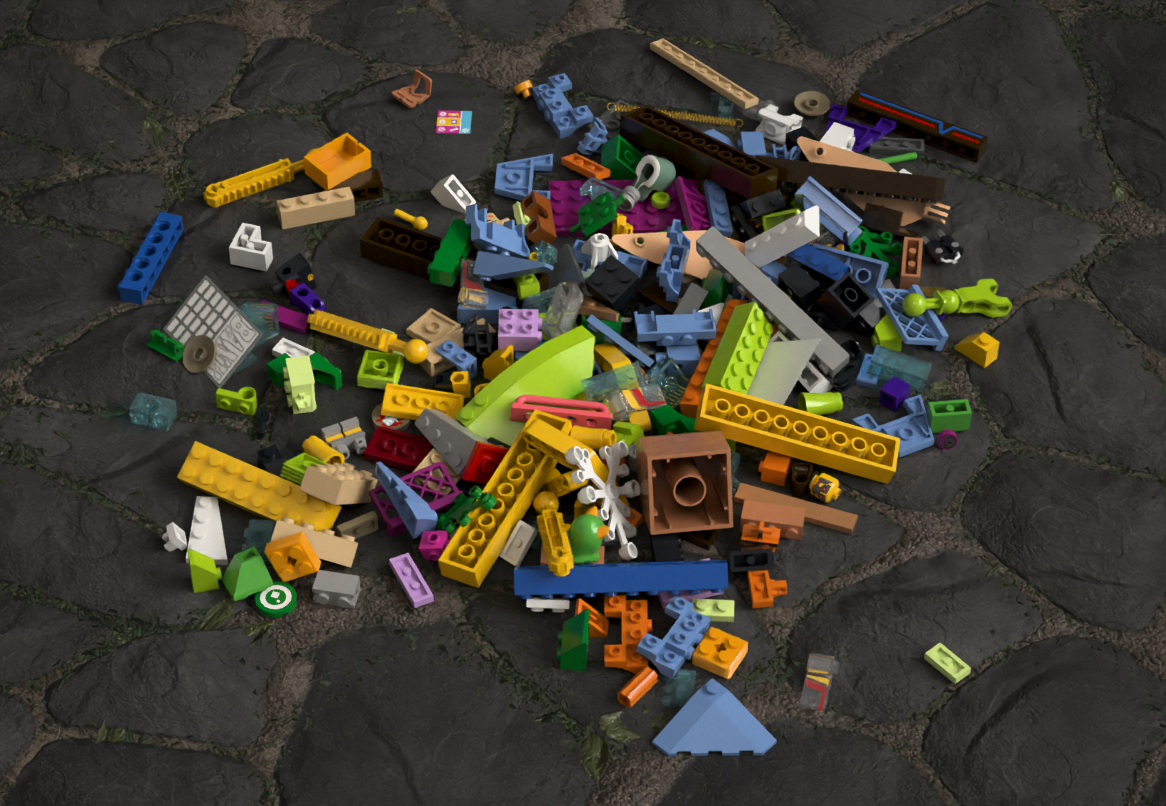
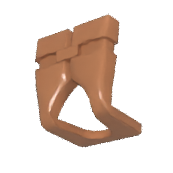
[391,70,432,109]

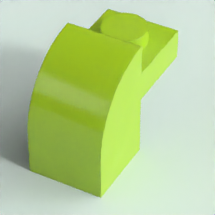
[613,421,645,449]

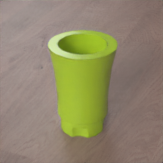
[797,392,843,415]

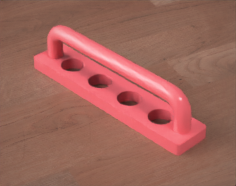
[510,395,612,430]

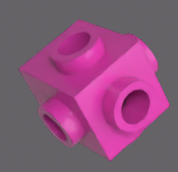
[419,530,451,561]

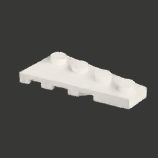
[186,496,228,565]

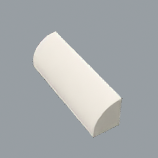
[769,331,834,393]

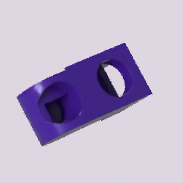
[290,283,325,316]

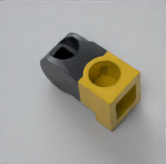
[433,371,471,398]

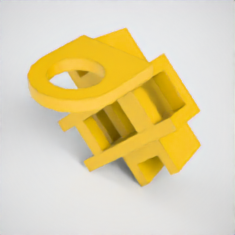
[609,213,633,250]

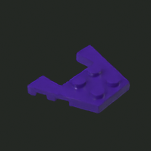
[825,104,896,153]

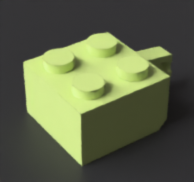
[283,355,317,414]

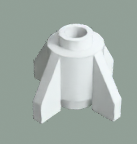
[581,233,618,269]

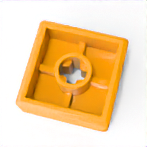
[264,531,321,582]
[692,627,748,679]

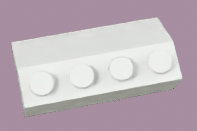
[745,205,819,268]

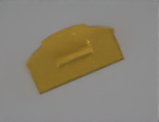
[920,286,945,296]

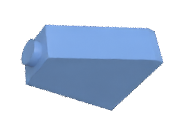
[457,285,518,324]

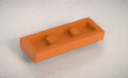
[561,153,610,182]

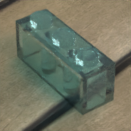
[866,345,932,393]
[581,361,645,402]

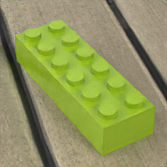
[701,302,774,395]

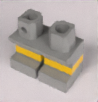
[321,417,367,460]

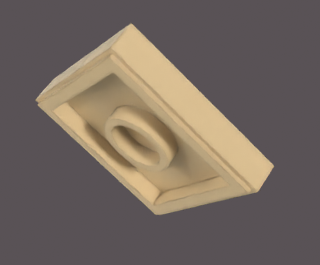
[406,308,461,345]

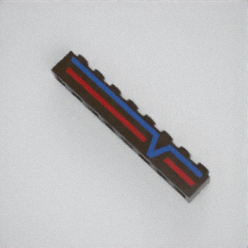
[847,90,988,163]

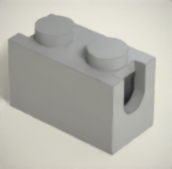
[312,570,360,609]

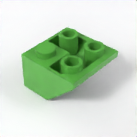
[221,546,274,601]

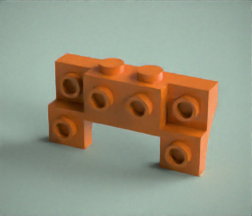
[604,595,652,675]

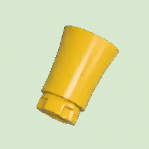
[570,425,617,451]
[302,436,345,465]

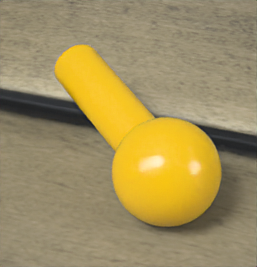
[393,209,428,230]

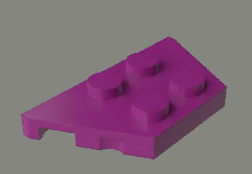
[674,176,711,231]

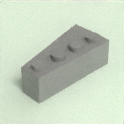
[414,408,491,476]

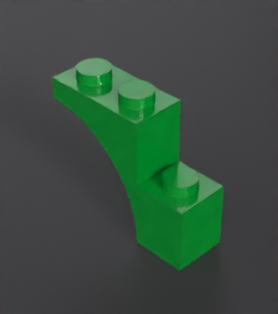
[267,352,342,390]
[650,404,702,436]

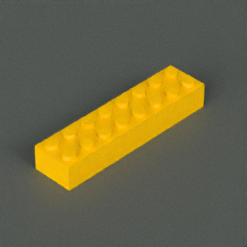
[177,441,342,532]

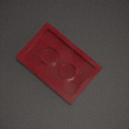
[363,425,434,472]

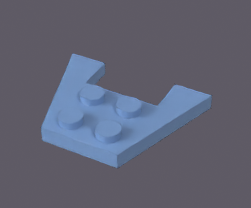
[495,154,553,201]
[851,394,934,458]

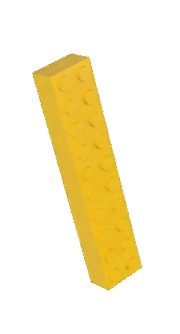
[694,383,900,484]
[438,409,572,588]

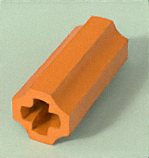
[617,666,658,708]

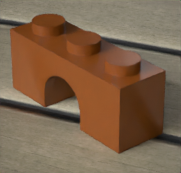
[521,190,557,248]

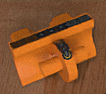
[741,521,781,552]

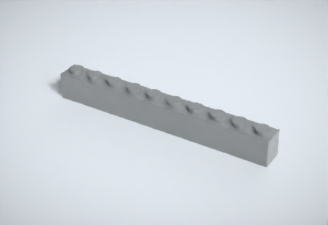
[696,226,850,377]

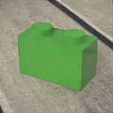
[927,399,972,433]

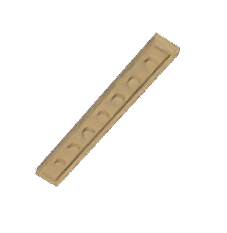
[650,38,759,109]

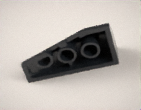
[257,445,300,486]

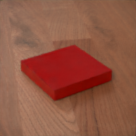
[461,440,510,485]

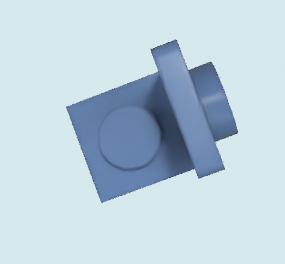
[436,340,477,380]

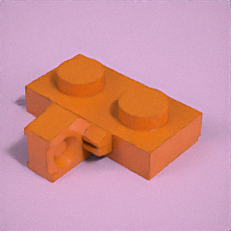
[747,569,787,608]

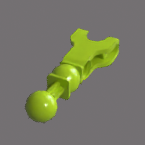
[902,279,1012,318]

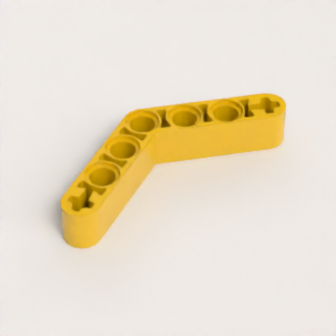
[594,342,651,432]
[522,418,629,518]
[540,467,588,498]

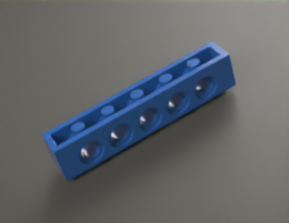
[118,212,183,305]

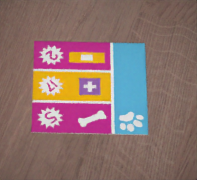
[436,110,472,134]

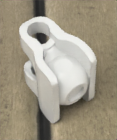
[755,104,803,144]

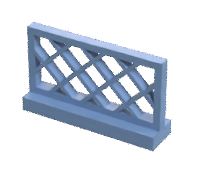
[875,285,949,351]

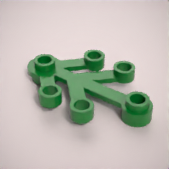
[849,226,903,278]
[435,485,497,534]

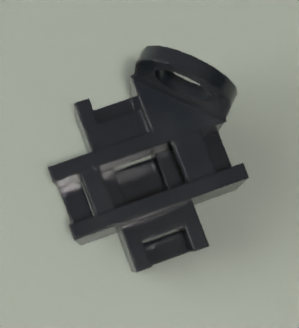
[462,313,498,356]

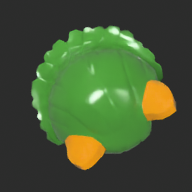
[567,506,609,565]

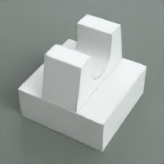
[162,522,188,552]

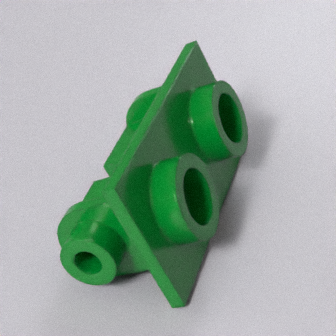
[146,330,185,362]

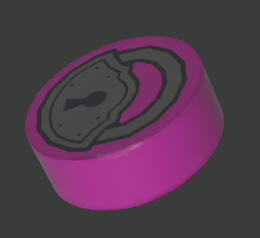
[937,430,958,450]

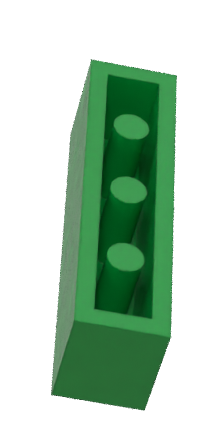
[427,218,474,287]

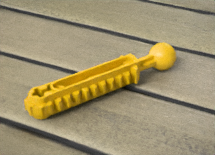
[203,148,318,207]
[307,309,428,364]
[533,491,574,576]

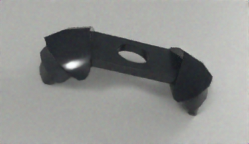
[830,340,863,392]

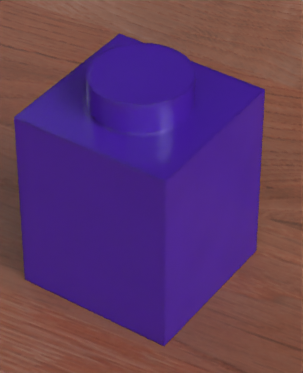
[879,376,910,412]

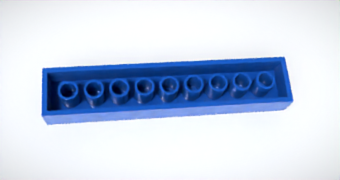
[514,560,728,599]

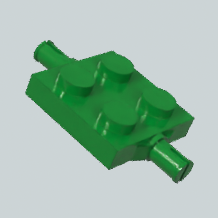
[569,191,626,237]

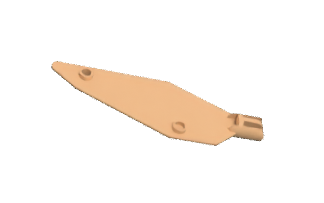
[797,136,950,226]
[612,230,787,280]

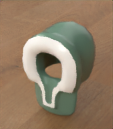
[632,155,676,201]

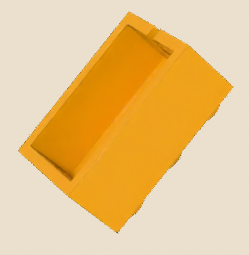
[304,133,371,191]

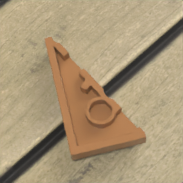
[560,294,619,322]

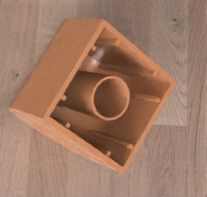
[636,430,733,535]

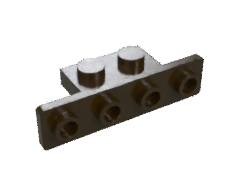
[859,203,919,239]

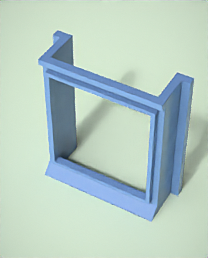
[795,176,863,247]

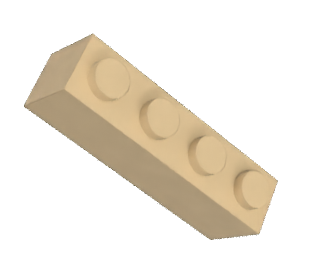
[277,187,355,229]
[419,318,496,377]
[270,516,358,567]

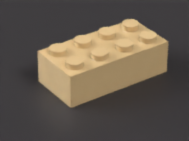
[299,463,378,505]

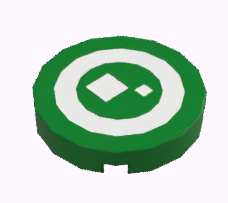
[255,581,297,618]

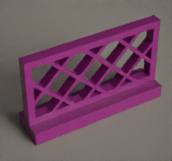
[368,461,463,537]

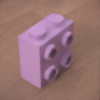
[498,309,542,351]

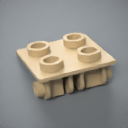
[413,448,461,495]

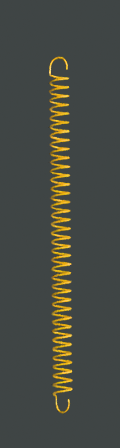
[607,103,743,127]

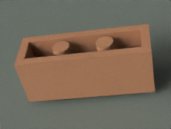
[899,237,923,290]
[740,500,806,540]

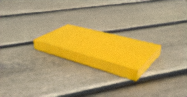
[381,383,465,422]

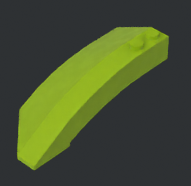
[455,325,595,446]

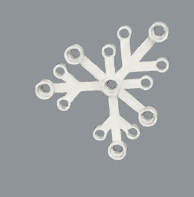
[565,441,641,561]

